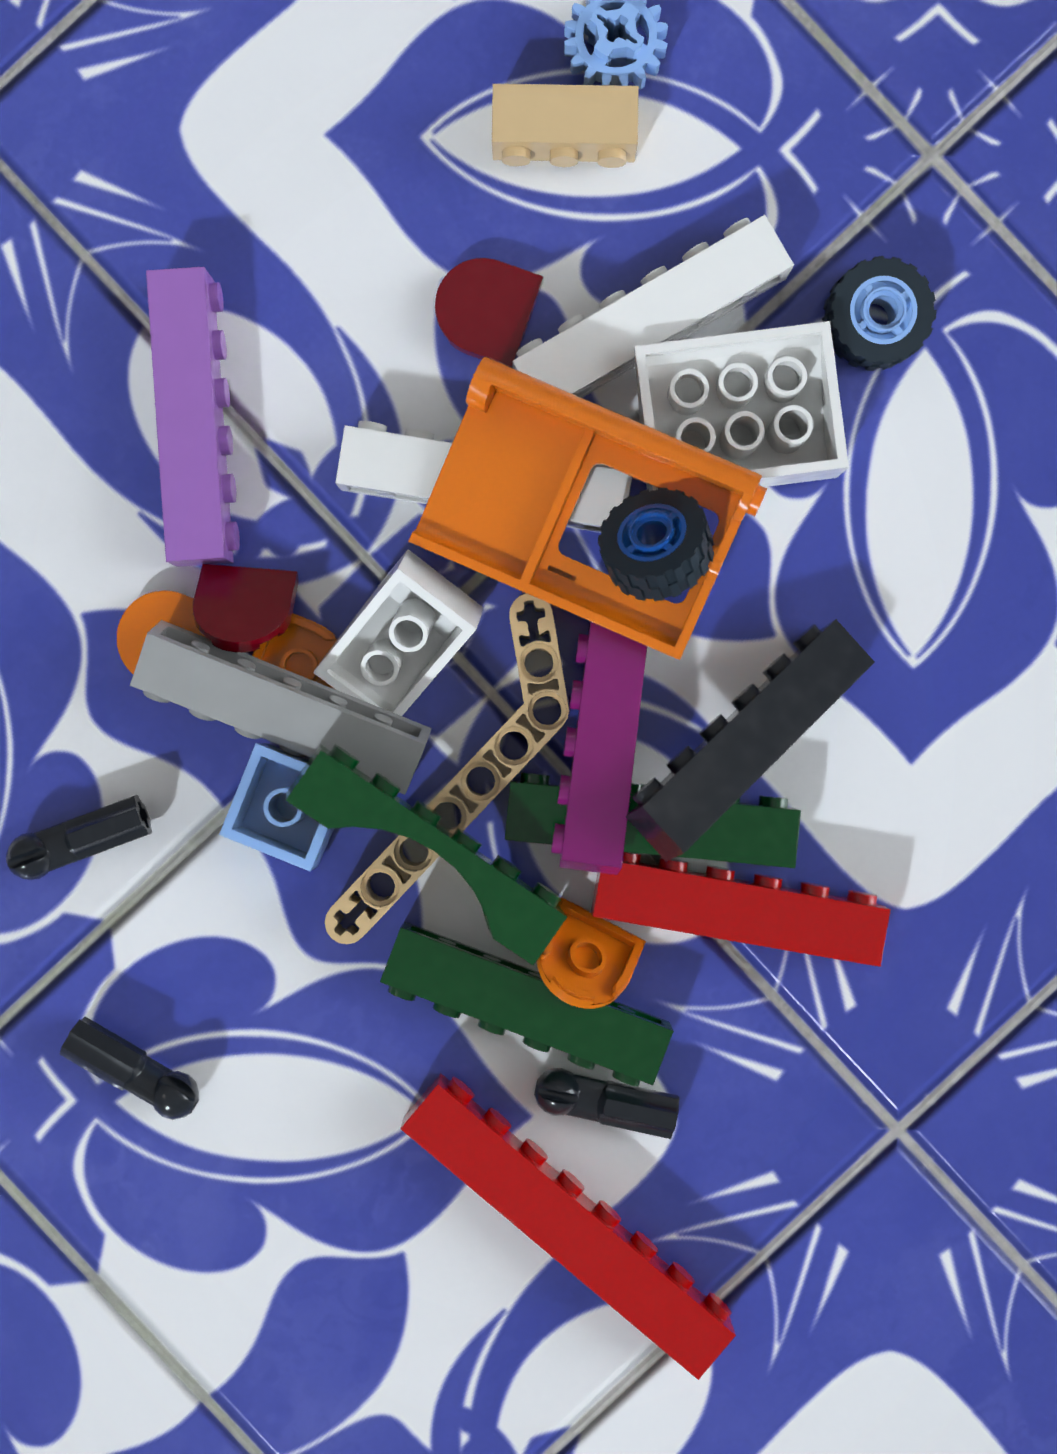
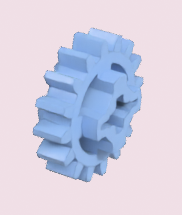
[564,0,668,89]

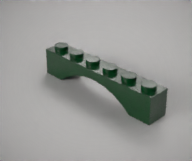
[286,744,567,965]

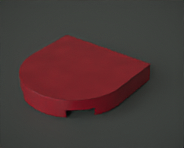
[435,258,544,368]
[193,564,299,653]

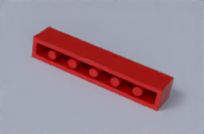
[591,852,891,967]

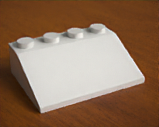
[634,321,849,491]

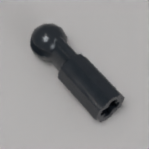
[6,795,152,880]
[60,1016,199,1120]
[534,1068,680,1139]

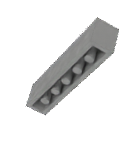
[130,620,432,795]

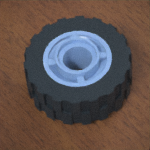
[822,256,937,371]

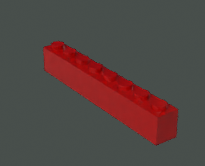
[400,1073,736,1380]

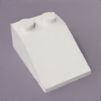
[313,549,484,716]

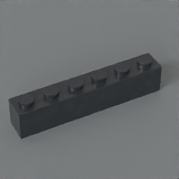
[625,619,875,861]

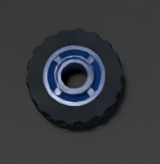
[598,488,714,601]

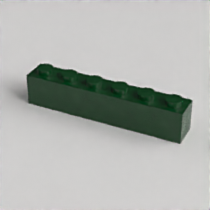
[505,772,801,868]
[380,921,674,1087]

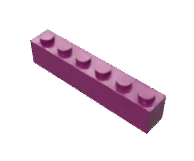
[551,574,647,875]

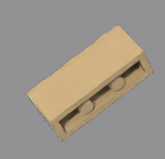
[492,84,639,168]

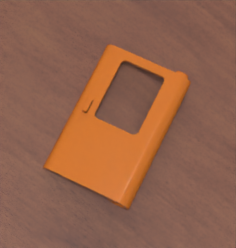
[408,357,767,660]

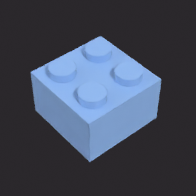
[219,743,334,872]

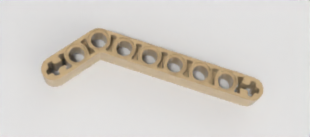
[325,593,569,944]

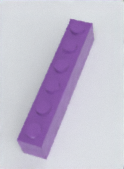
[146,267,240,567]

